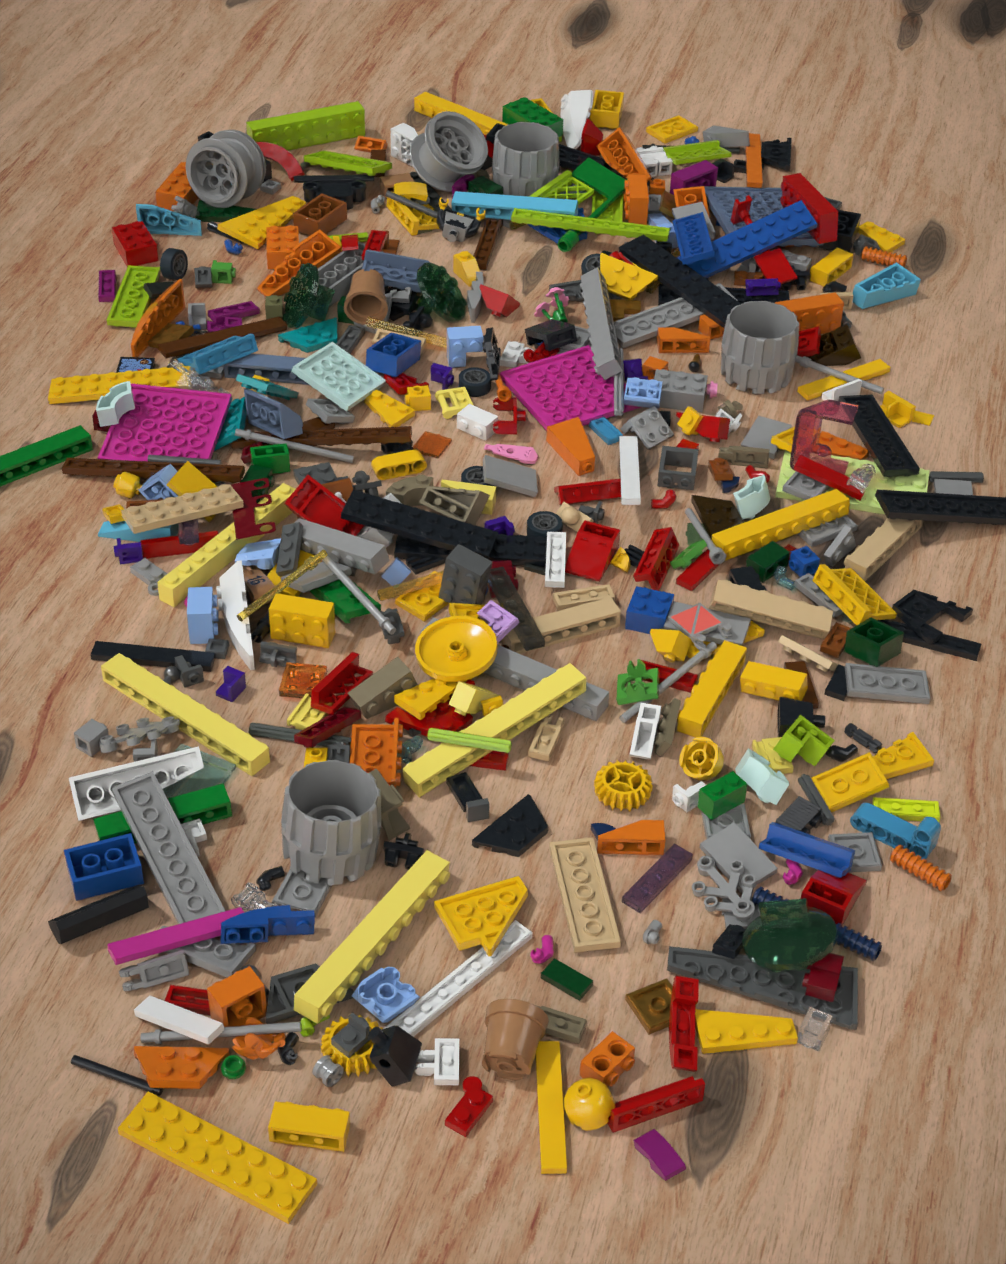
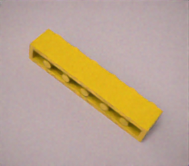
[677,640,747,738]

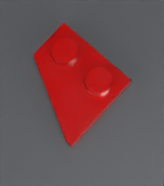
[384,373,429,395]

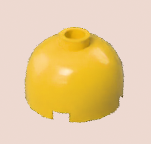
[680,737,724,781]
[564,1078,615,1131]

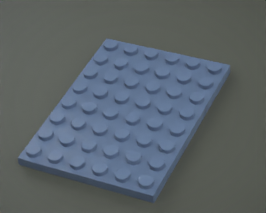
[704,186,824,247]

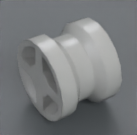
[312,1055,344,1087]

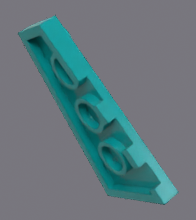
[214,397,247,451]

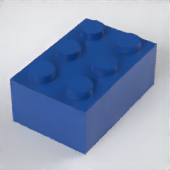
[366,332,421,377]
[64,833,144,901]

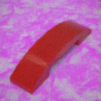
[342,234,359,251]
[669,976,699,1072]

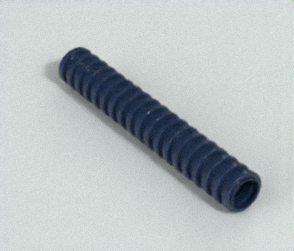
[752,887,882,961]

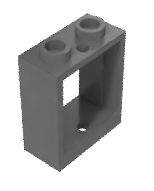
[657,446,699,490]

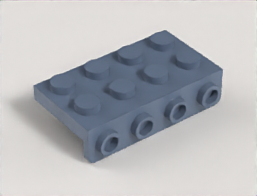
[362,250,430,292]

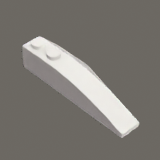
[560,90,593,149]
[216,560,255,670]
[69,746,204,821]

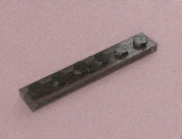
[488,567,545,651]

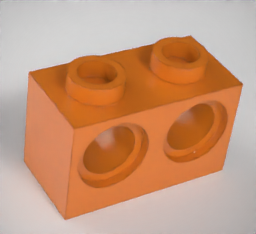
[580,1031,635,1087]

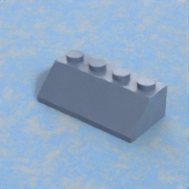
[244,388,303,439]

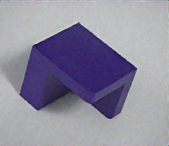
[216,666,246,702]

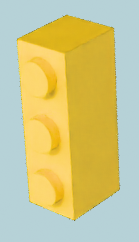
[810,248,854,287]
[740,661,808,701]
[268,1101,350,1152]

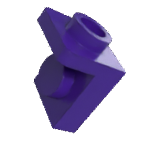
[623,358,648,381]
[431,363,454,390]
[484,516,515,535]
[114,538,143,564]

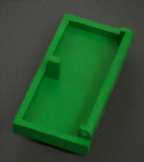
[310,579,381,623]

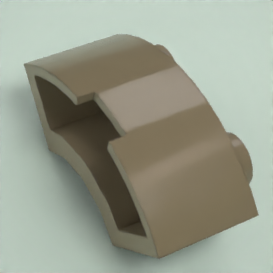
[386,475,433,507]

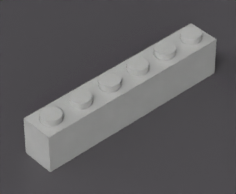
[294,518,390,574]

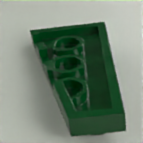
[195,200,257,222]

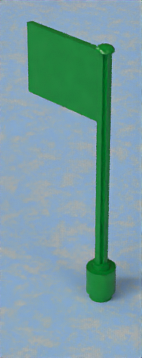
[558,157,627,252]

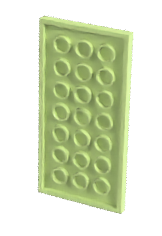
[775,450,930,514]

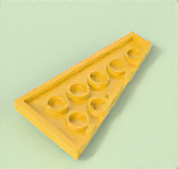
[217,196,306,249]

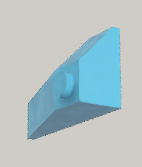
[136,204,202,236]
[98,521,183,542]

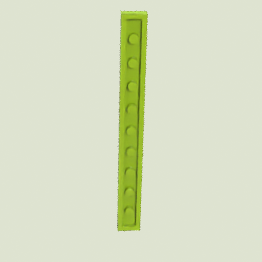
[511,208,670,242]

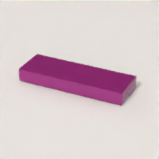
[98,270,116,302]
[208,301,260,323]

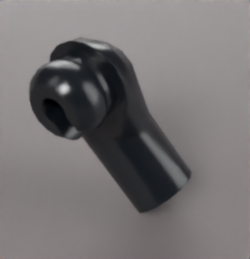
[256,866,285,891]

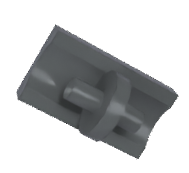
[352,471,382,497]
[380,608,404,644]
[259,641,297,668]

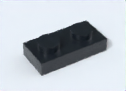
[712,924,751,959]

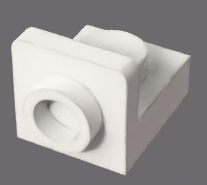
[672,781,706,813]

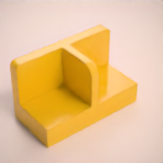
[880,391,916,428]

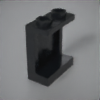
[525,319,577,351]

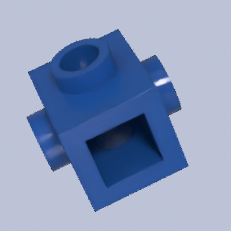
[789,546,820,577]

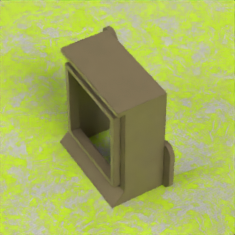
[369,769,410,841]

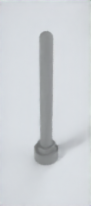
[685,508,726,564]

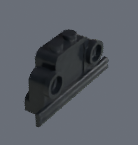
[294,175,374,210]

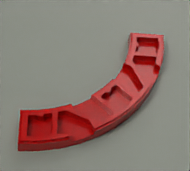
[256,142,305,181]

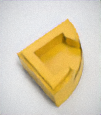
[610,547,630,573]

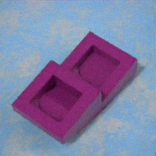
[452,174,475,199]
[207,317,242,333]
[633,1129,686,1181]

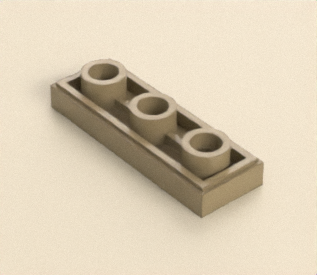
[654,698,681,757]

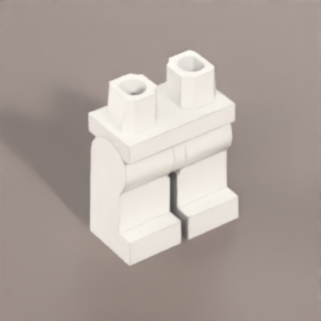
[636,146,673,177]

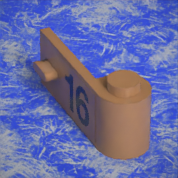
[243,566,280,607]

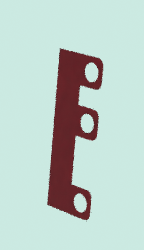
[231,478,276,540]

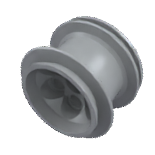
[410,111,488,192]
[186,130,266,208]

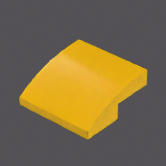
[393,182,428,202]

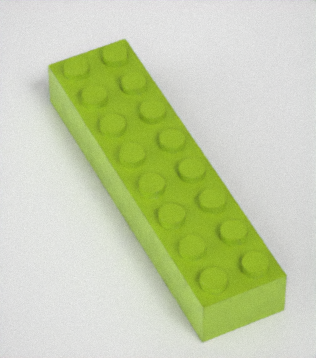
[246,101,365,151]

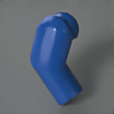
[224,239,243,255]

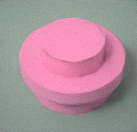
[706,381,718,399]

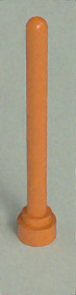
[495,374,512,402]

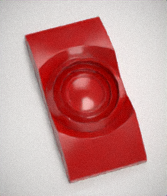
[284,475,365,536]

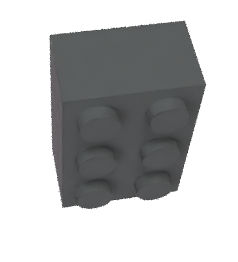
[439,544,492,605]

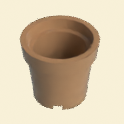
[344,269,388,325]
[482,999,549,1080]

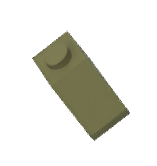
[265,295,284,320]

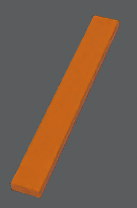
[745,133,763,188]

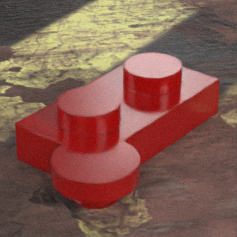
[523,342,559,363]
[445,1076,493,1137]

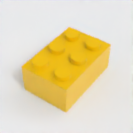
[590,90,624,129]
[269,593,335,648]

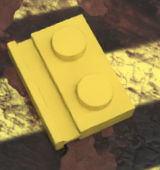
[287,693,333,730]
[752,737,794,774]

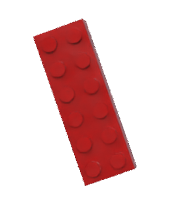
[781,173,838,244]

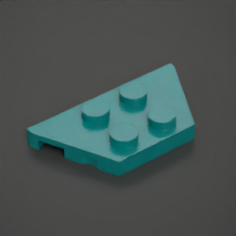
[278,317,338,353]

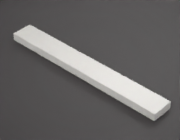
[619,436,641,505]
[383,920,533,1037]

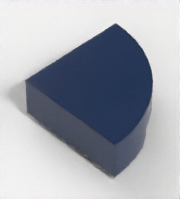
[721,476,740,493]
[591,823,616,841]

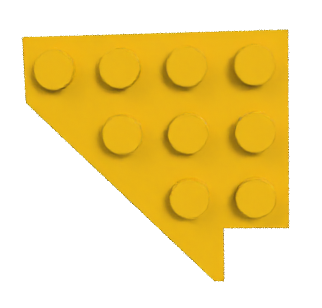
[434,876,528,957]

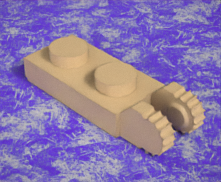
[528,714,564,762]

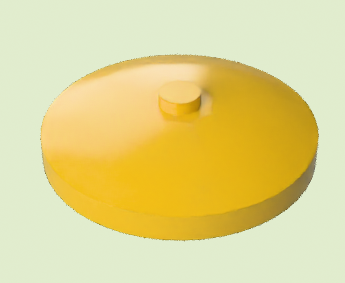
[415,616,498,682]

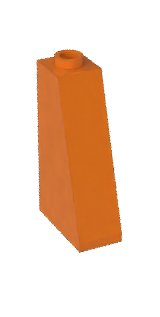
[546,417,595,476]

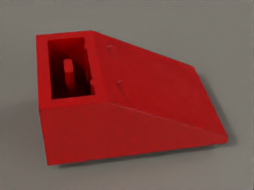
[565,520,620,582]
[800,870,867,926]

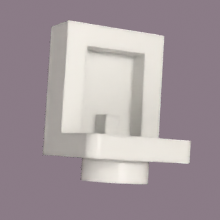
[715,408,742,434]

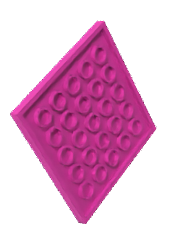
[500,345,641,431]
[98,384,232,461]

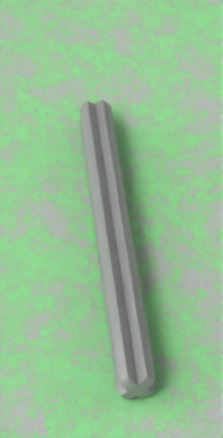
[614,348,624,416]

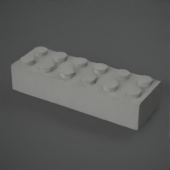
[297,241,383,311]

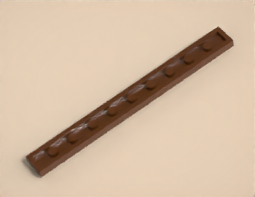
[231,426,412,449]
[61,458,245,483]

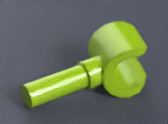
[300,1015,330,1037]

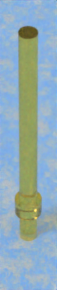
[237,550,328,622]

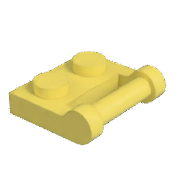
[435,387,473,419]

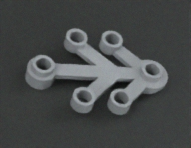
[99,716,180,753]
[692,856,757,921]

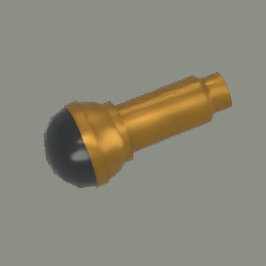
[688,354,700,372]

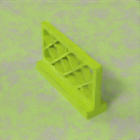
[663,140,732,165]
[528,169,594,204]

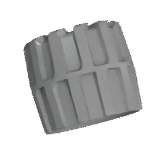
[492,122,559,197]
[721,301,799,394]
[281,760,381,885]

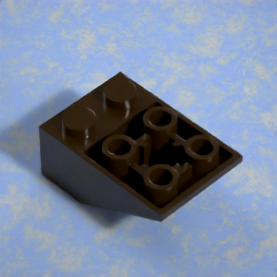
[807,325,861,366]

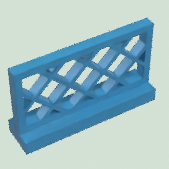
[177,334,258,375]

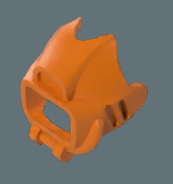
[232,1017,286,1060]

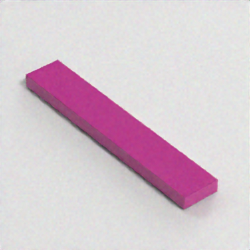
[107,907,244,965]

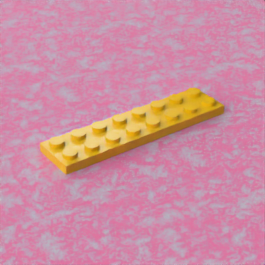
[48,366,192,404]
[118,1091,317,1224]

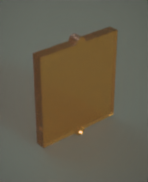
[413,431,452,459]

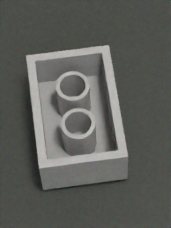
[654,369,708,413]

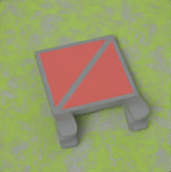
[668,603,732,649]

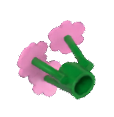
[534,287,569,323]

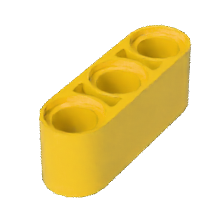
[371,449,427,480]

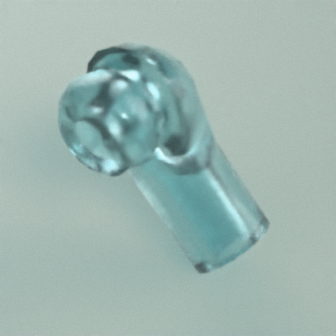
[774,566,795,590]
[401,735,423,764]

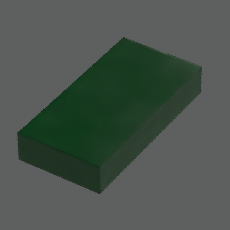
[541,958,593,1001]

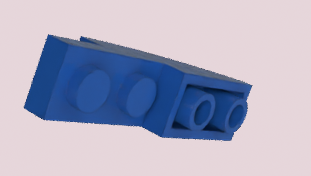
[220,905,315,944]

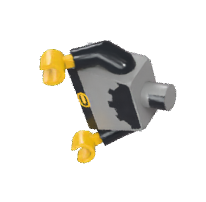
[436,197,486,242]

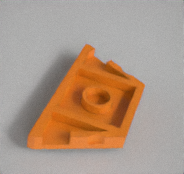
[134,1046,229,1089]

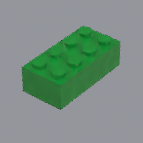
[502,97,564,137]

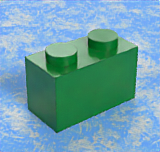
[250,443,290,474]
[698,771,747,820]

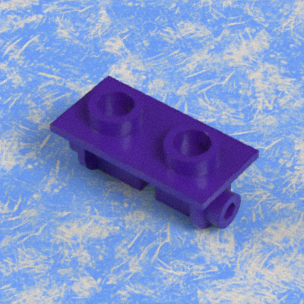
[745,278,781,296]

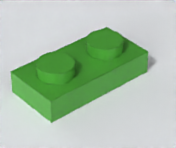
[670,539,707,569]

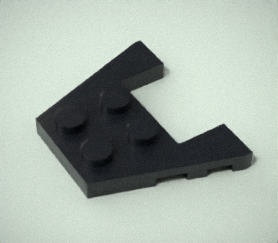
[892,590,973,646]

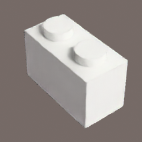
[457,404,498,441]

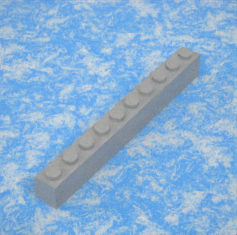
[580,267,623,380]
[420,617,609,721]

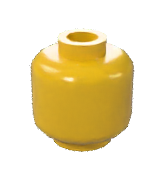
[113,472,142,499]

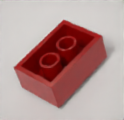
[112,221,159,267]

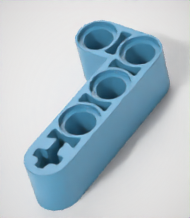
[850,803,941,859]

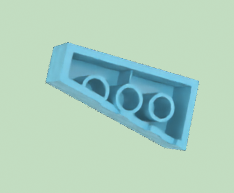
[853,262,921,309]

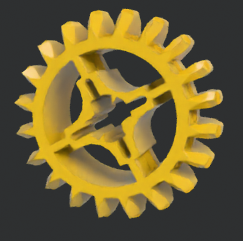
[594,759,653,812]
[321,1014,383,1077]

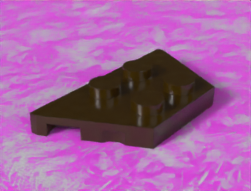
[691,495,744,540]

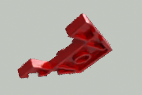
[385,694,473,737]

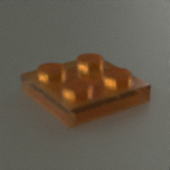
[279,662,327,698]

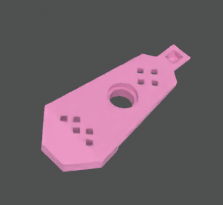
[484,444,538,464]

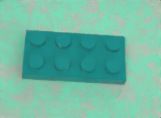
[236,374,299,400]

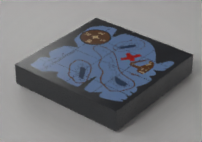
[116,357,155,373]

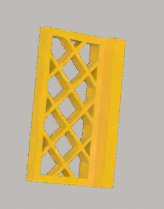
[386,192,439,236]
[812,564,897,626]

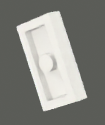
[821,379,862,407]

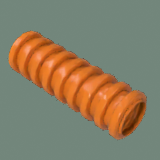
[861,246,907,268]
[890,845,952,891]

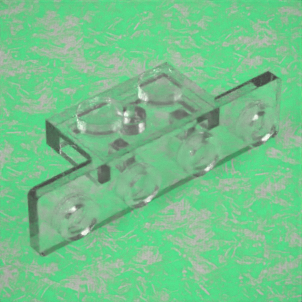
[168,359,229,394]

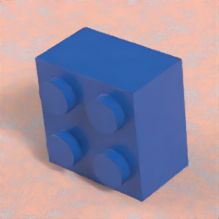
[625,586,674,634]

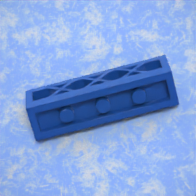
[759,822,855,878]

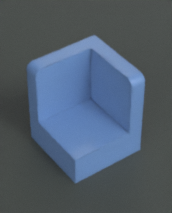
[381,557,411,589]

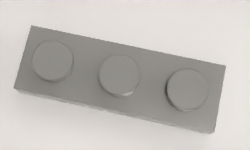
[794,573,844,618]

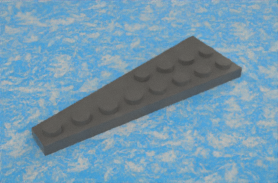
[667,946,858,1030]

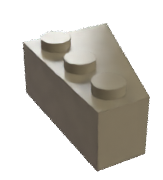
[419,486,490,525]
[348,657,418,719]

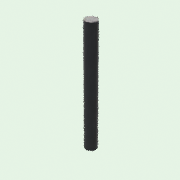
[71,1055,163,1096]

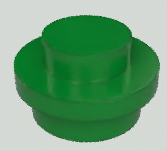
[221,1055,246,1079]

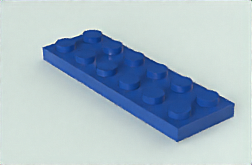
[672,212,715,265]

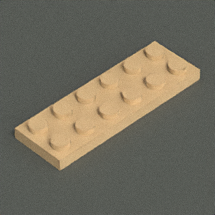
[121,484,244,534]
[549,837,621,953]

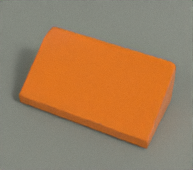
[354,136,388,152]

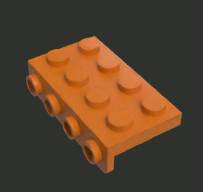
[350,718,403,788]

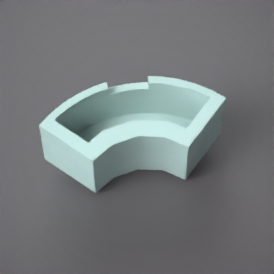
[96,381,135,427]
[733,475,770,520]
[735,748,789,805]

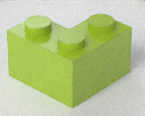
[773,715,835,766]

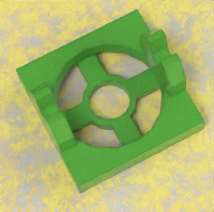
[616,659,659,705]

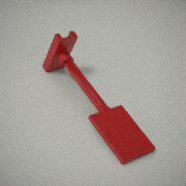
[731,195,797,284]

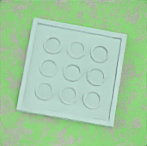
[291,342,386,411]

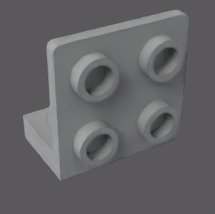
[620,406,674,449]

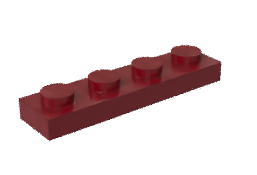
[294,707,361,748]

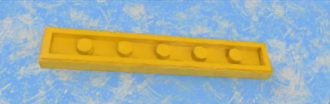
[797,359,891,401]
[535,1041,567,1174]

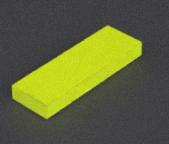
[872,797,940,822]

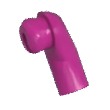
[783,859,803,885]
[530,935,554,964]

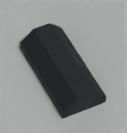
[48,886,149,944]

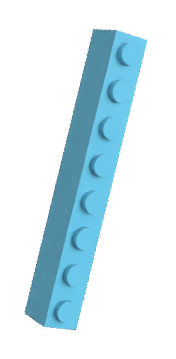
[451,191,578,220]

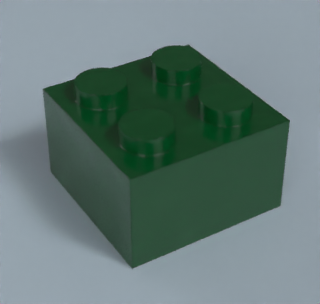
[844,618,904,667]

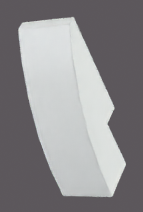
[629,703,661,760]

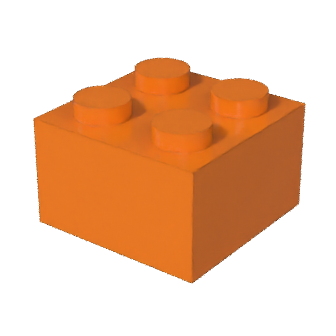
[207,966,267,1027]

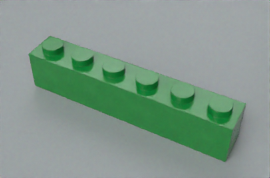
[0,425,93,487]
[93,783,232,844]

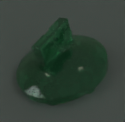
[416,262,467,323]
[283,263,335,329]
[743,898,837,972]

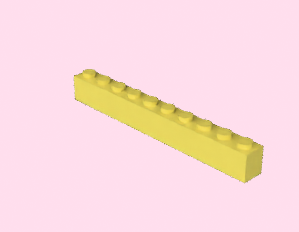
[157,483,295,607]
[101,653,270,776]
[402,663,586,798]
[294,850,450,1024]

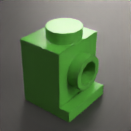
[211,260,236,284]

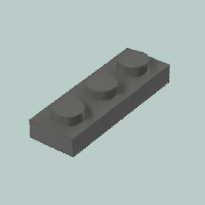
[276,522,303,577]

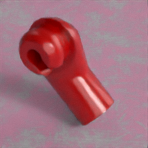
[745,465,770,483]
[651,489,677,509]

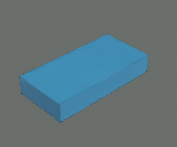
[589,417,623,445]

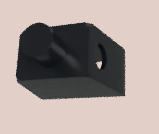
[777,697,825,737]
[368,1026,422,1087]

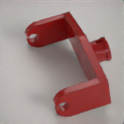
[493,397,526,435]

